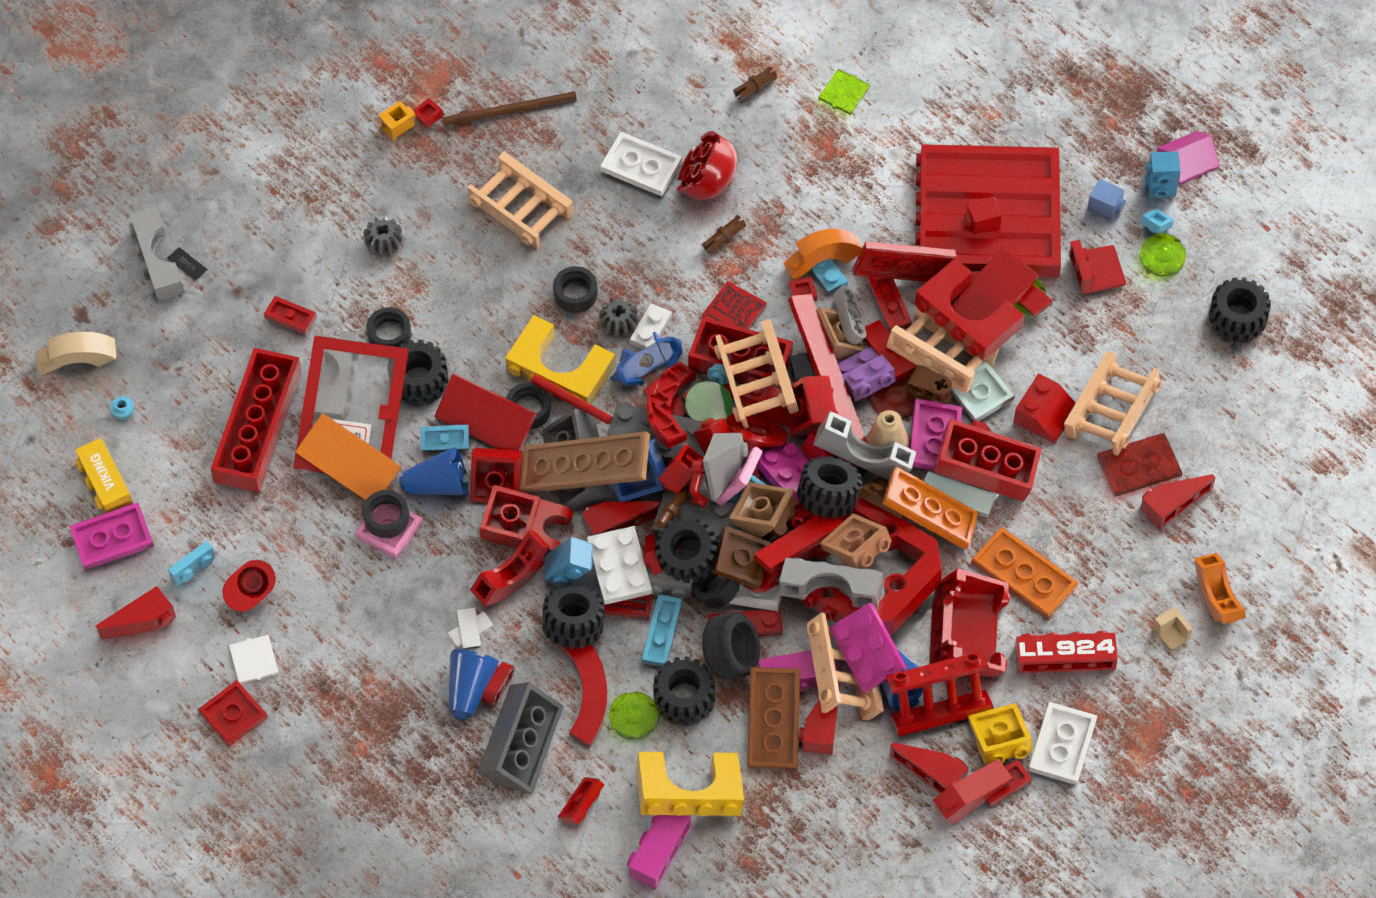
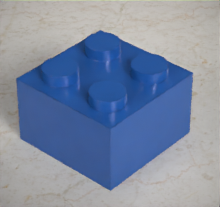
[613,438,665,502]

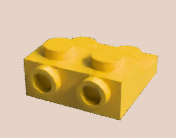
[968,703,1032,765]

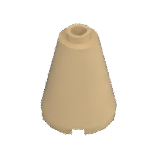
[865,410,910,448]

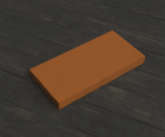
[748,667,800,769]

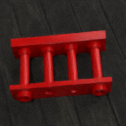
[886,651,993,736]

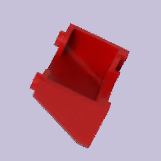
[929,568,1010,677]

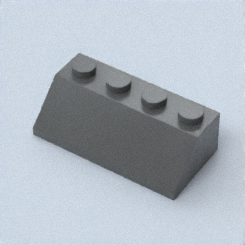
[542,409,610,512]
[478,682,564,794]

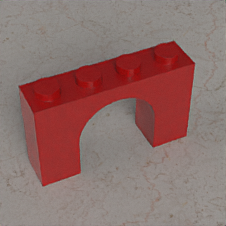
[915,259,1024,361]

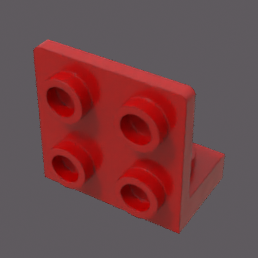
[1069,239,1126,295]

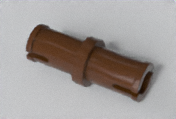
[733,67,777,102]
[702,215,746,255]

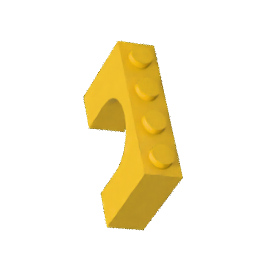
[505,315,616,404]
[635,752,744,816]

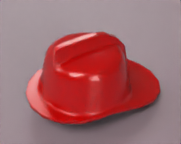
[222,559,276,612]

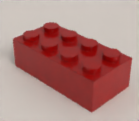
[688,316,793,389]
[933,419,1042,502]

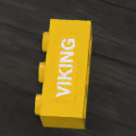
[74,438,133,513]

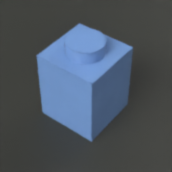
[1088,179,1126,219]

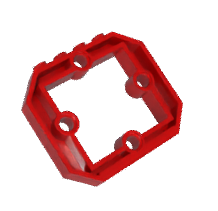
[797,496,942,634]

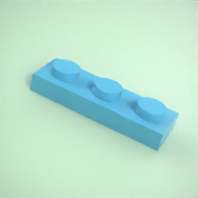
[642,594,682,668]

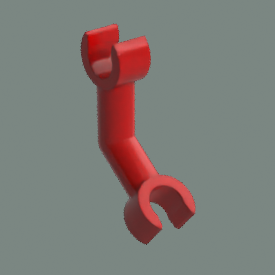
[689,460,708,510]

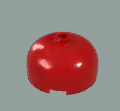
[677,131,737,201]

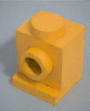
[378,101,416,142]

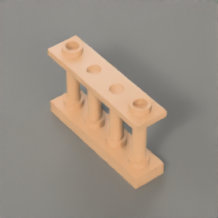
[467,152,574,250]
[886,308,999,394]
[714,319,799,429]
[1064,351,1162,456]
[806,613,884,721]

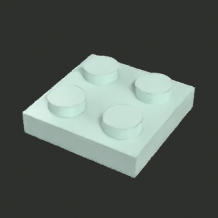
[951,361,1014,421]

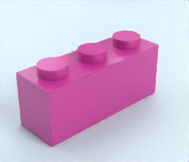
[759,647,837,692]
[627,815,691,889]

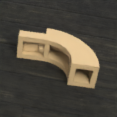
[36,332,116,375]

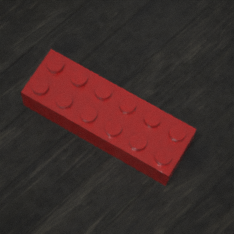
[210,348,302,493]

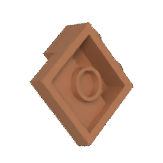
[820,514,892,569]

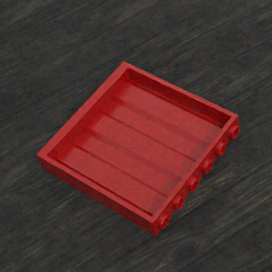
[915,144,1061,278]

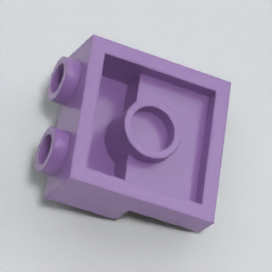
[838,346,896,402]

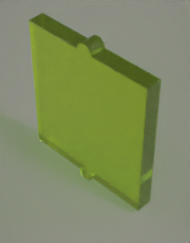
[818,69,871,115]

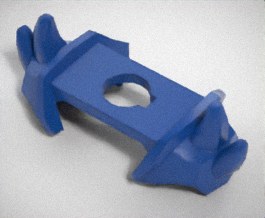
[610,332,683,386]

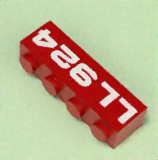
[1015,631,1118,673]

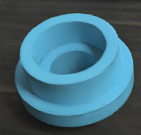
[707,364,729,385]
[110,396,134,419]

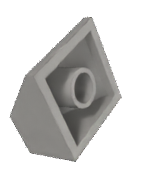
[703,433,748,501]

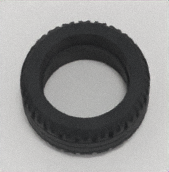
[702,612,760,679]

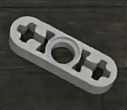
[833,285,866,345]

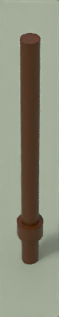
[442,91,577,126]
[655,459,704,529]

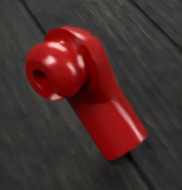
[792,504,813,528]

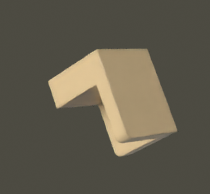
[1153,607,1192,651]

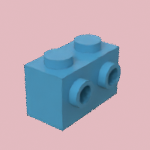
[1143,151,1181,198]
[544,537,593,587]

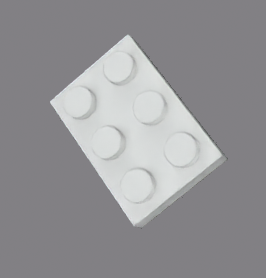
[600,132,682,196]
[587,526,652,605]
[1029,702,1097,785]

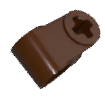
[905,365,952,404]

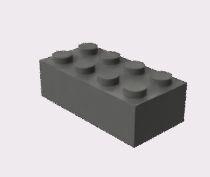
[607,402,704,467]
[653,489,747,552]

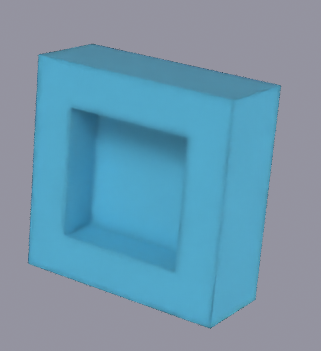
[1140,209,1174,234]

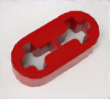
[482,661,515,707]

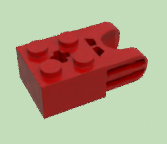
[480,485,574,556]

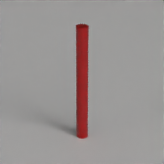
[531,374,613,425]

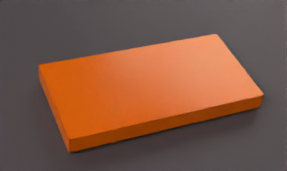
[295,413,402,501]
[882,466,978,550]
[971,526,1079,619]

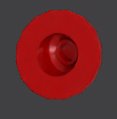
[726,414,788,452]

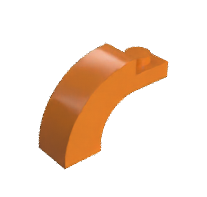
[783,228,862,280]
[1194,553,1246,624]

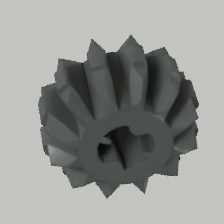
[363,216,403,256]
[599,297,639,338]

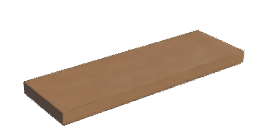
[519,431,650,494]

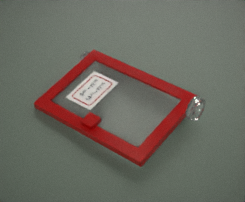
[293,328,409,477]

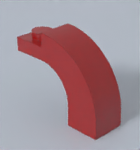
[470,530,550,606]

